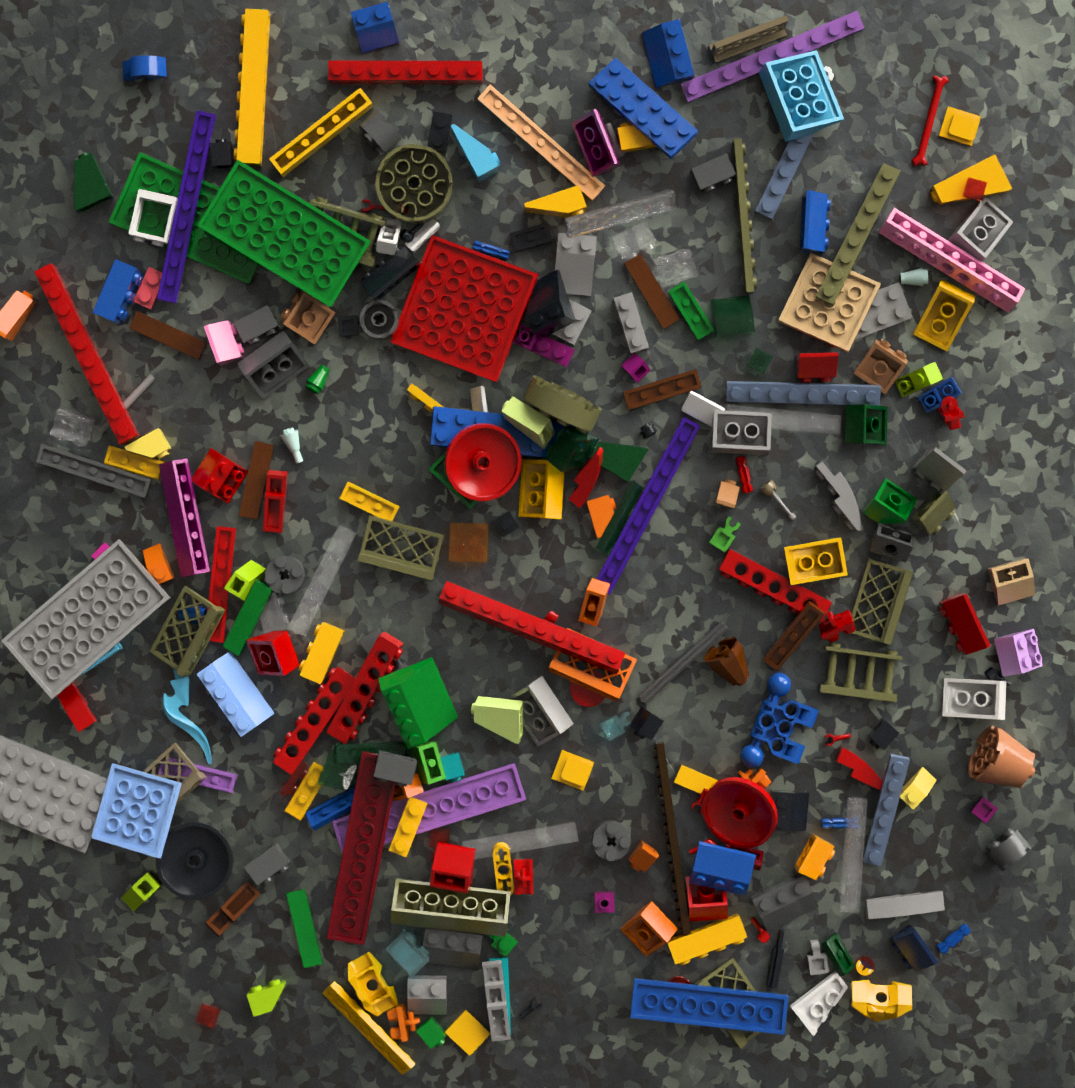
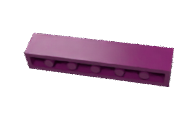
[159,459,210,577]

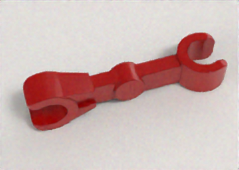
[361,199,408,213]

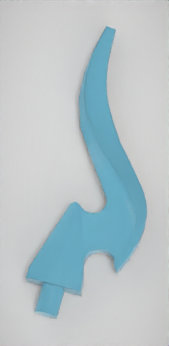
[163,669,212,765]

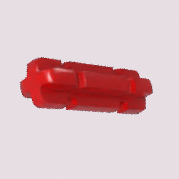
[735,456,753,494]

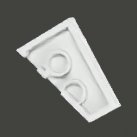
[790,971,848,1037]

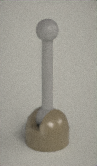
[760,479,796,520]

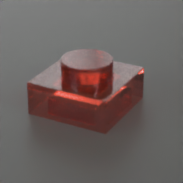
[196,1003,221,1028]

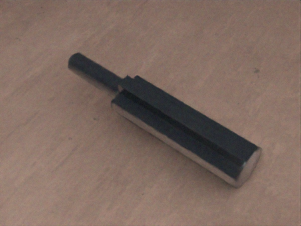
[766,929,785,988]

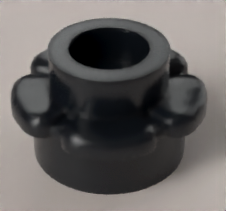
[640,422,657,439]

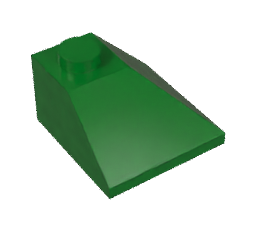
[863,478,917,524]

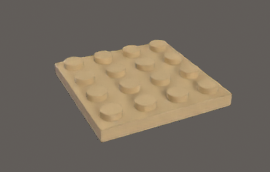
[778,253,881,353]

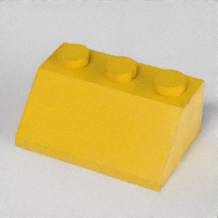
[518,459,565,519]

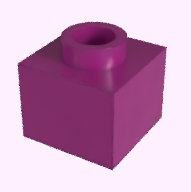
[621,353,651,383]
[594,891,614,913]

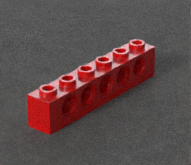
[718,549,832,623]
[326,631,404,744]
[273,666,356,775]

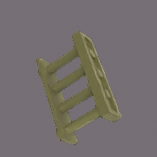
[310,197,387,267]
[818,643,903,702]

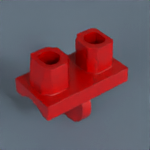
[937,396,964,430]
[818,610,855,643]
[513,859,534,895]

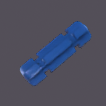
[472,241,510,261]
[821,817,859,829]
[937,924,971,954]

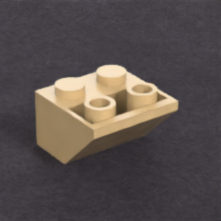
[987,558,1035,606]

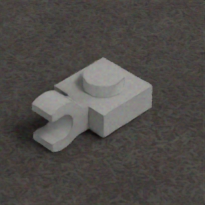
[807,939,829,976]

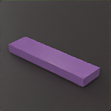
[158,758,237,793]

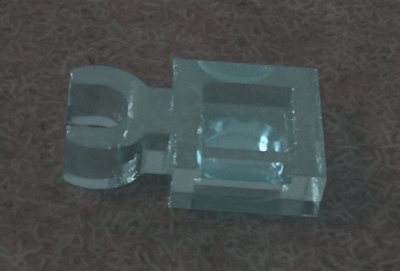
[599,712,632,741]

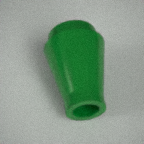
[305,364,330,394]

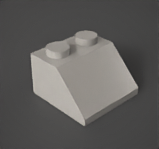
[407,975,447,1015]

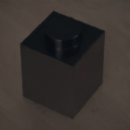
[210,139,234,169]
[629,706,664,740]
[868,719,899,750]

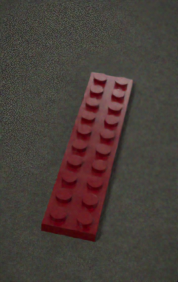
[326,751,395,945]

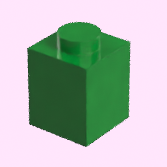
[416,1016,446,1049]

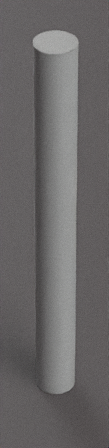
[98,374,155,434]

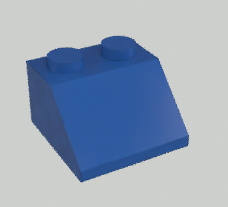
[351,2,399,54]

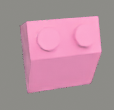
[204,320,244,366]

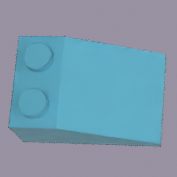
[451,124,500,182]

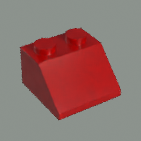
[795,352,838,383]
[246,631,300,676]
[685,877,728,922]

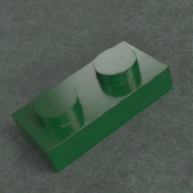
[821,933,855,977]

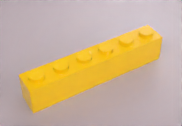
[269,88,373,177]

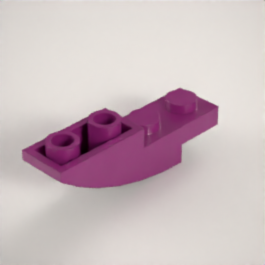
[513,324,575,367]

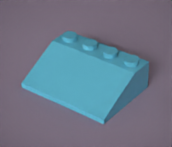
[759,50,844,142]

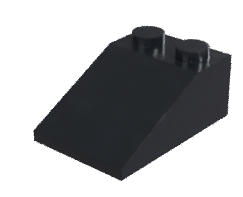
[527,270,576,338]

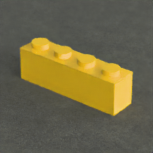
[667,913,747,965]

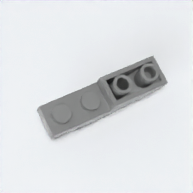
[814,461,861,531]

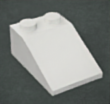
[942,678,1007,720]

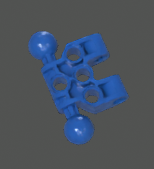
[740,673,819,769]

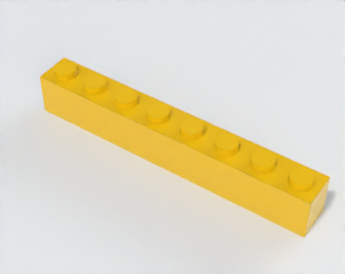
[234,9,270,167]

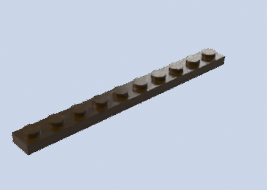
[653,742,691,935]

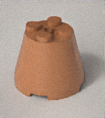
[968,726,1035,789]

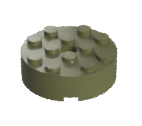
[375,144,453,224]
[523,375,602,434]

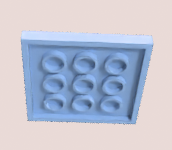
[91,763,182,858]

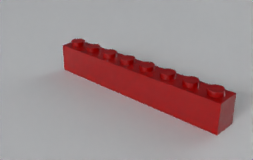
[328,60,483,85]

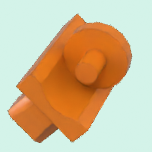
[738,767,771,789]
[387,1003,420,1042]

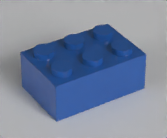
[92,259,143,325]

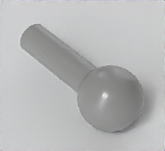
[604,122,626,158]

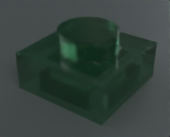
[747,348,773,374]

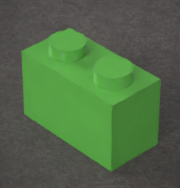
[412,741,446,785]

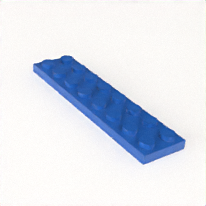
[429,406,584,462]
[630,978,789,1035]

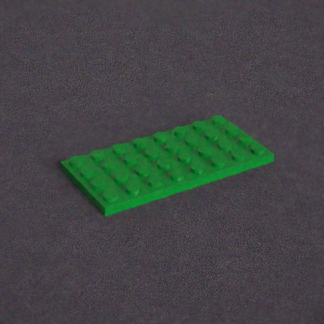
[109,152,259,285]
[197,160,371,308]

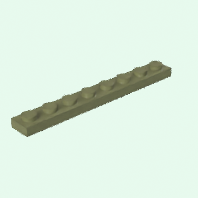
[732,138,757,294]
[816,163,901,306]

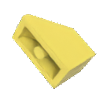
[124,428,171,459]
[900,767,936,810]

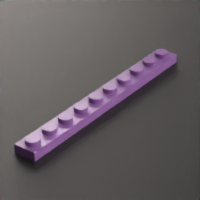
[680,11,864,103]

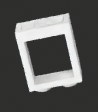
[129,189,178,247]

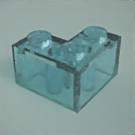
[385,928,430,977]

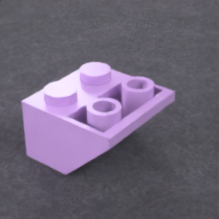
[994,629,1043,676]

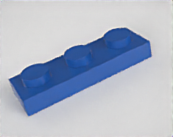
[305,786,355,831]

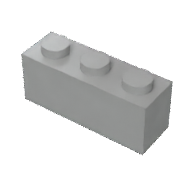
[613,292,649,355]

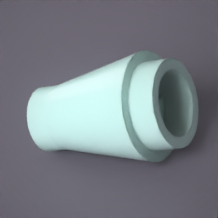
[901,267,928,286]

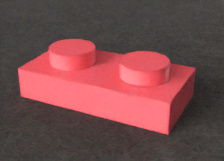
[133,267,162,310]

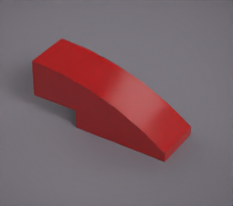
[568,447,603,508]
[263,470,288,533]
[57,682,97,732]
[834,746,882,790]

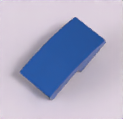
[918,377,962,413]

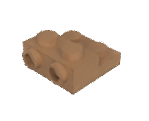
[280,290,336,345]
[853,339,908,394]

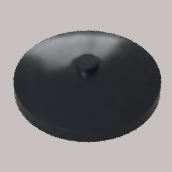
[156,822,234,900]

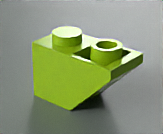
[895,362,943,397]
[224,560,266,601]
[121,871,162,912]
[247,979,286,1017]

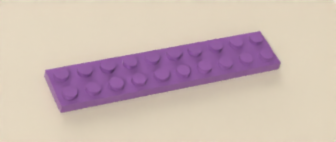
[332,763,526,853]

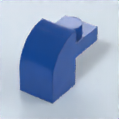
[122,56,167,81]

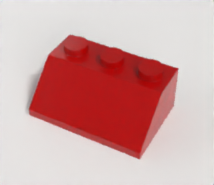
[939,593,991,655]

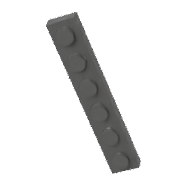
[36,444,152,498]

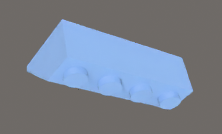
[197,651,275,737]

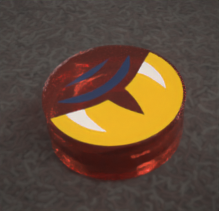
[855,956,875,976]

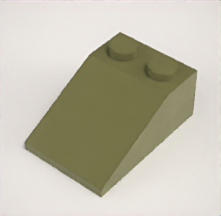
[911,491,956,535]

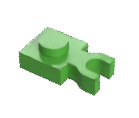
[709,516,741,553]

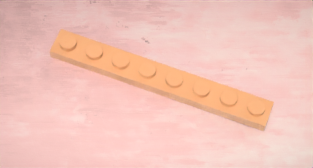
[477,84,605,201]

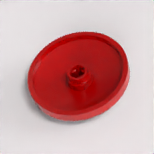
[444,423,521,501]
[702,777,778,848]

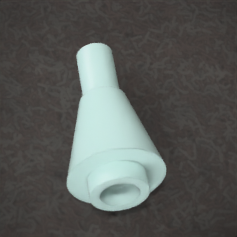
[280,427,303,463]

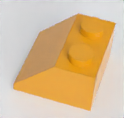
[794,833,835,880]

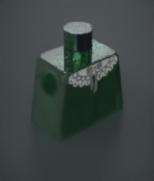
[317,749,358,791]

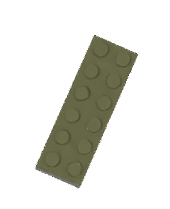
[391,879,511,937]

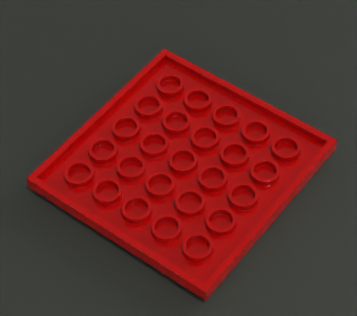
[390,235,539,383]

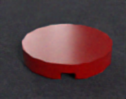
[570,669,607,707]

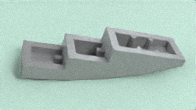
[865,890,945,919]
[482,960,511,1042]

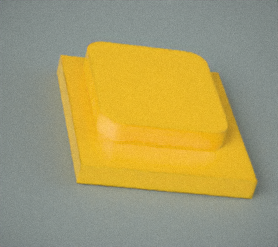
[939,106,981,146]
[551,750,594,791]
[445,1010,491,1056]

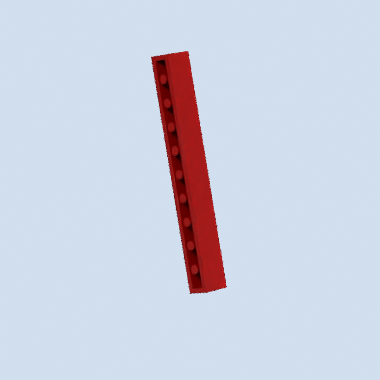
[34,263,140,445]
[439,581,625,674]

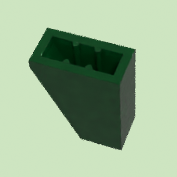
[74,152,114,213]
[588,442,649,483]

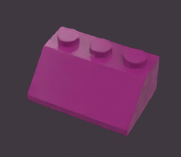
[571,109,620,177]

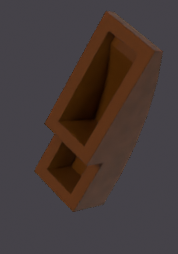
[204,880,261,937]

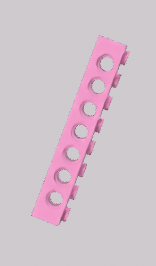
[878,208,1025,313]

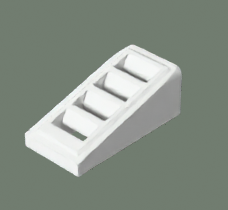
[376,217,402,255]

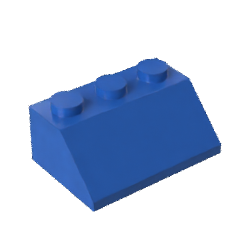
[642,19,694,89]
[799,190,831,254]
[689,841,756,896]

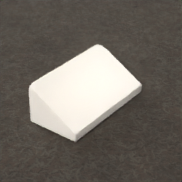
[404,219,440,253]
[470,386,488,412]
[681,391,725,427]

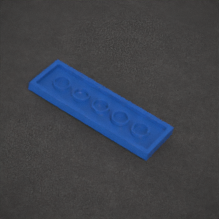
[588,57,698,159]

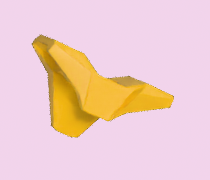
[348,952,399,1017]
[851,980,912,1022]

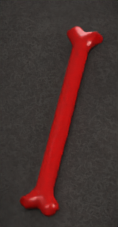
[912,76,949,166]

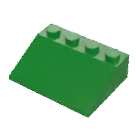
[378,657,458,749]

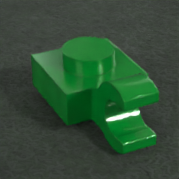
[487,932,518,957]

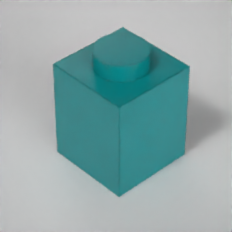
[440,752,465,782]

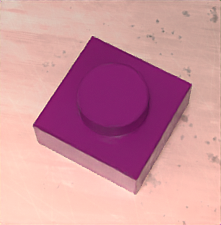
[970,796,998,824]

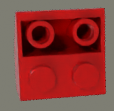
[191,448,248,503]
[430,842,476,893]

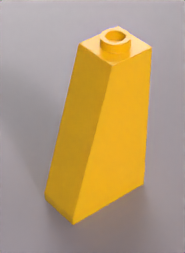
[930,155,1012,205]

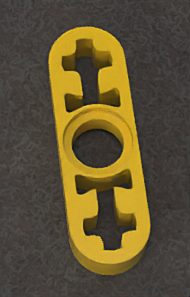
[492,842,514,896]

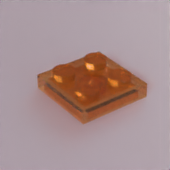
[449,523,489,562]

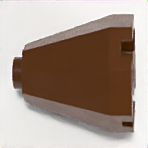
[703,637,749,686]

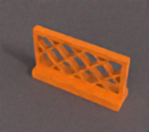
[548,628,637,703]

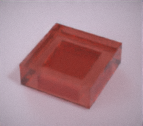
[962,177,987,202]

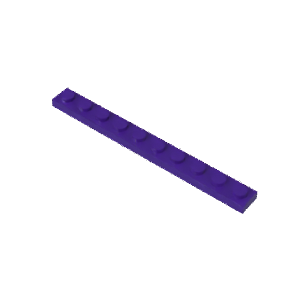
[157,111,216,304]
[597,417,700,595]

